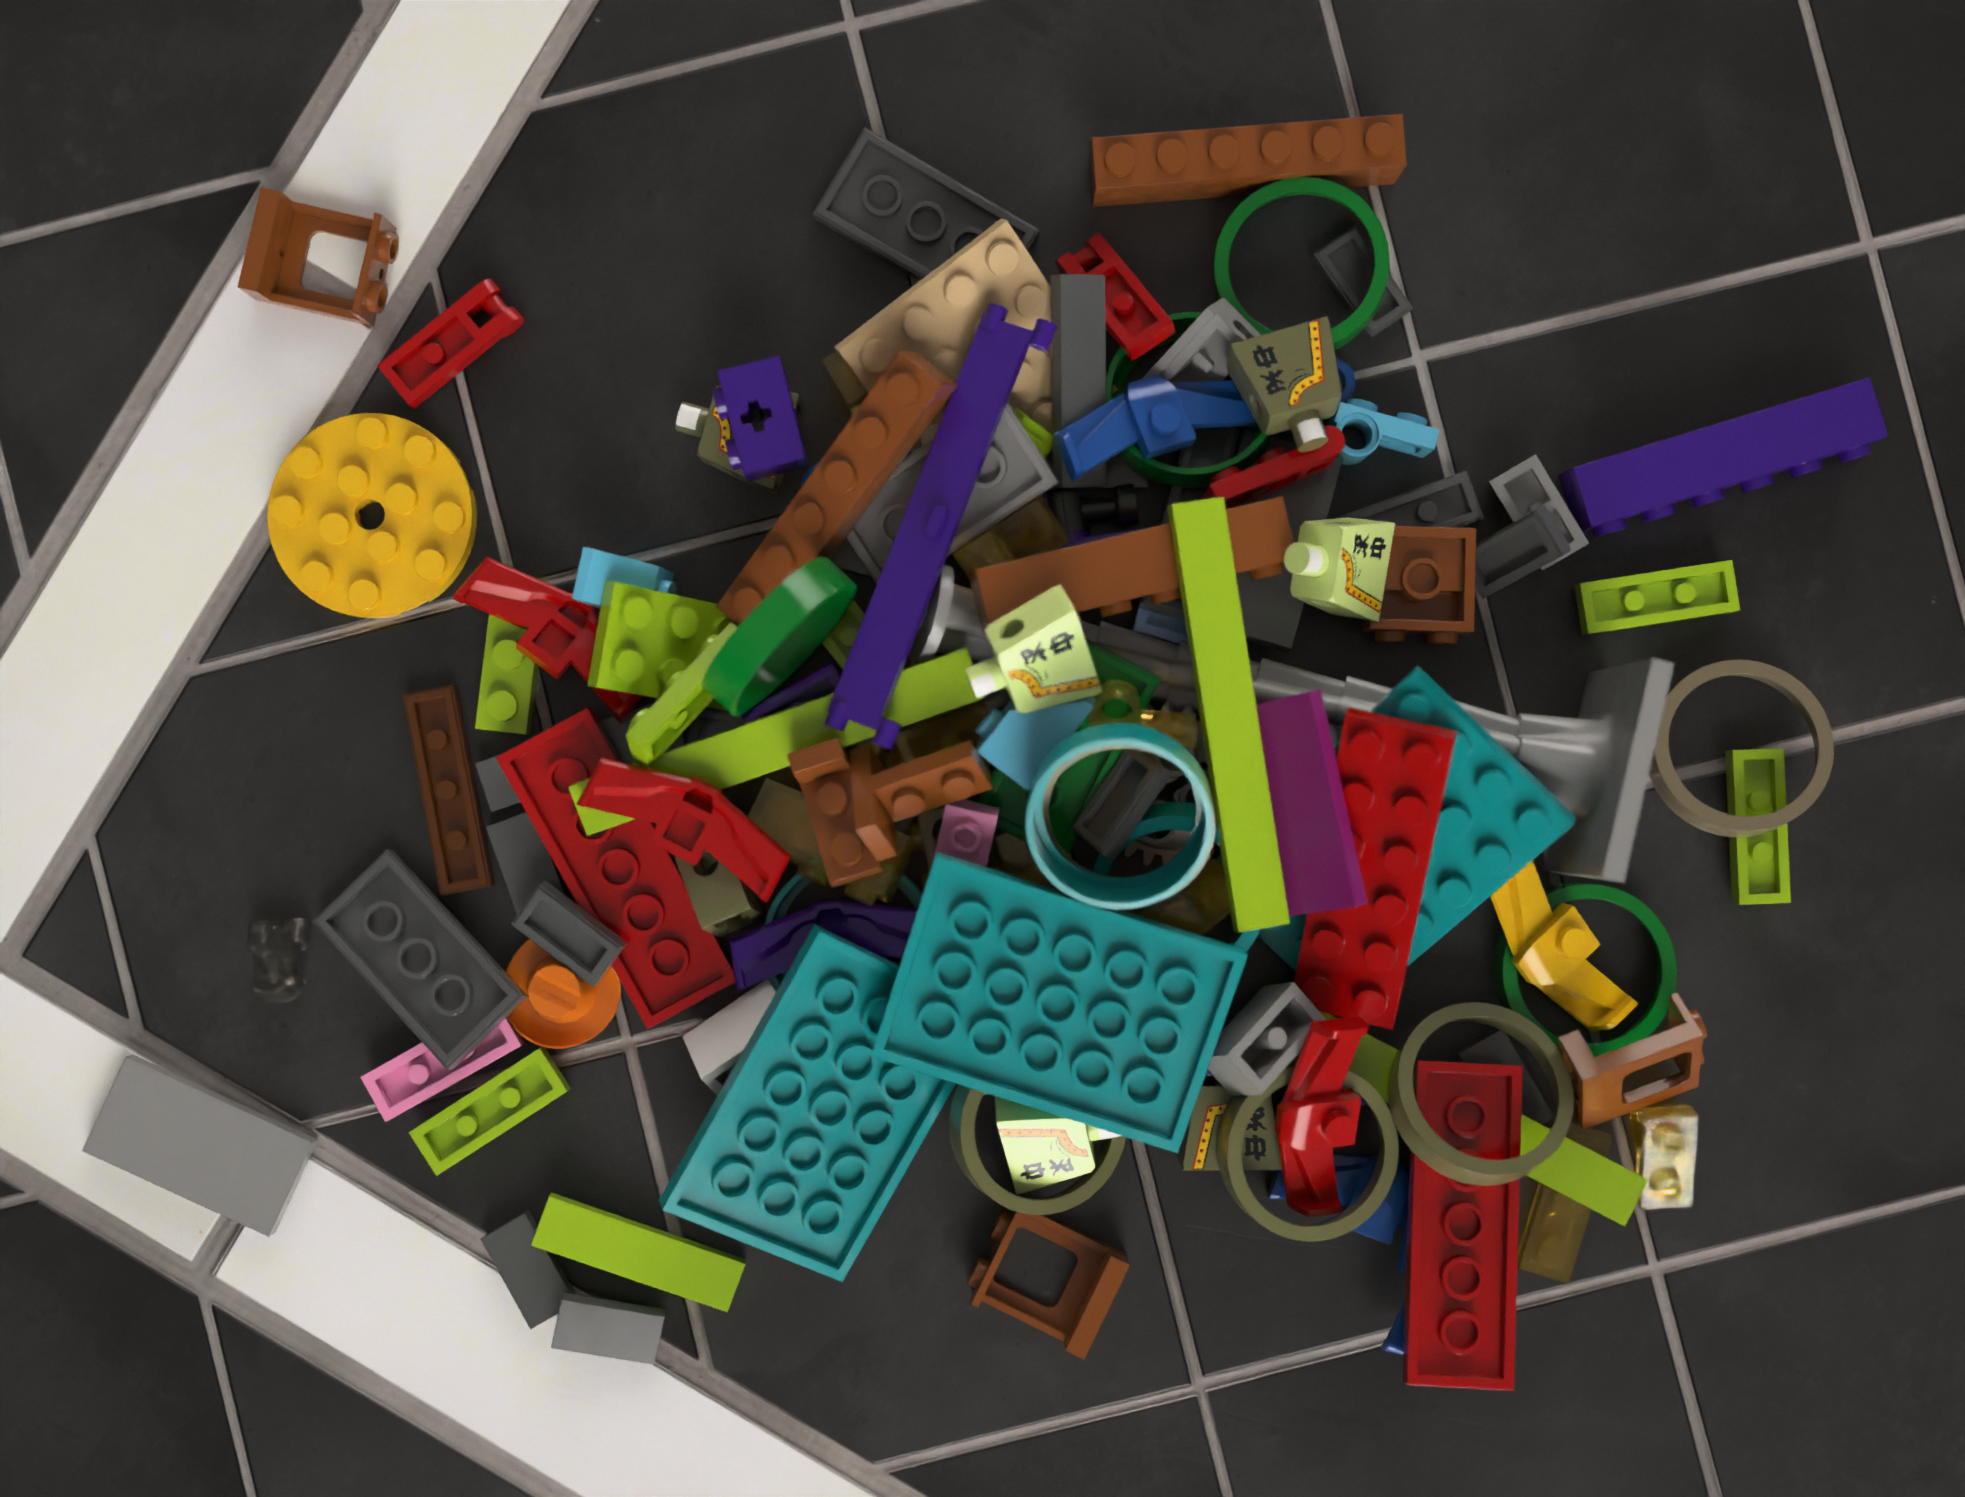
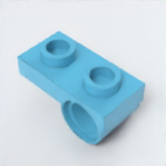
[1328,399,1440,465]

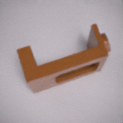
[238,187,399,327]
[1558,993,1707,1130]
[967,1209,1130,1360]

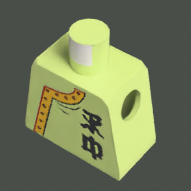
[1284,517,1395,622]
[965,584,1102,713]
[995,1096,1121,1194]

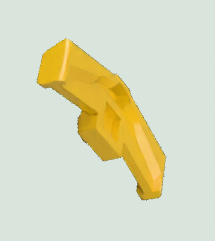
[1490,860,1638,1032]

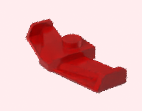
[454,557,644,725]
[576,757,791,903]
[1274,1016,1369,1217]

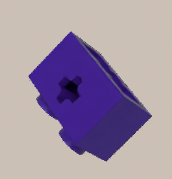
[713,356,809,482]

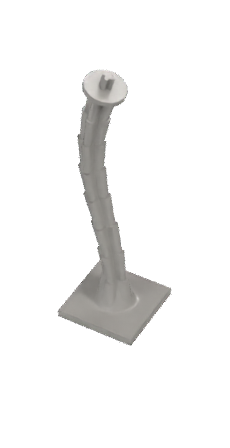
[909,564,1674,882]

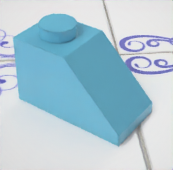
[572,547,677,609]
[975,696,1094,791]

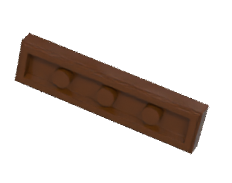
[402,685,495,896]

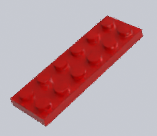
[496,707,735,1030]
[1294,708,1458,1030]
[1403,1060,1523,1391]

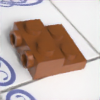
[1362,526,1476,645]

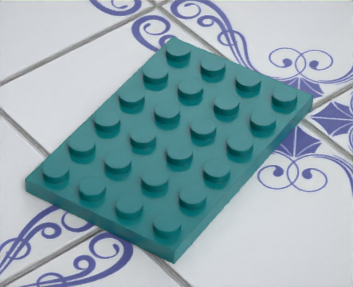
[1197,666,1576,1018]
[871,852,1248,1153]
[659,924,956,1282]

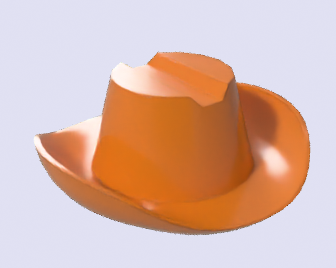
[506,939,621,1049]

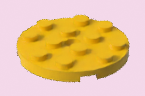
[267,413,477,619]

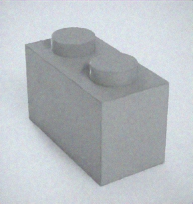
[1208,982,1326,1096]

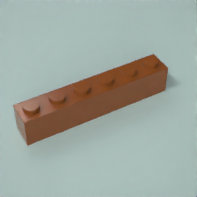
[1089,114,1407,207]
[716,351,958,626]
[968,496,1294,636]

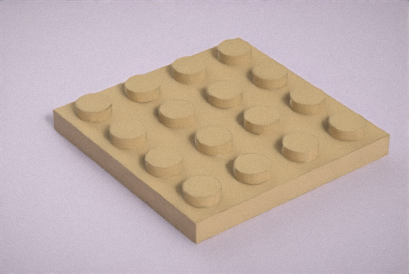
[834,218,1118,453]

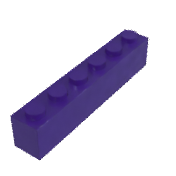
[1559,377,1888,537]

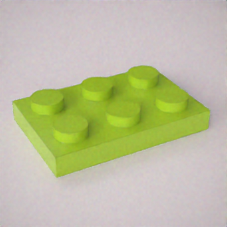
[587,581,738,711]

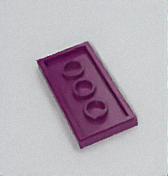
[1256,689,1368,916]

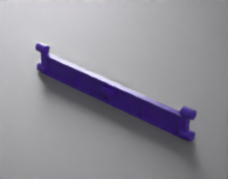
[824,303,1057,750]

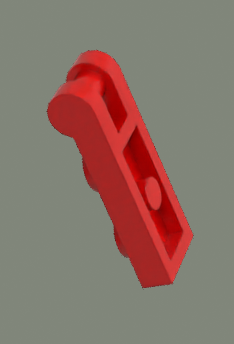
[1055,232,1176,362]
[377,279,525,409]
[1201,425,1345,509]

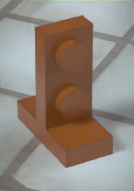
[787,737,883,887]
[849,740,993,861]

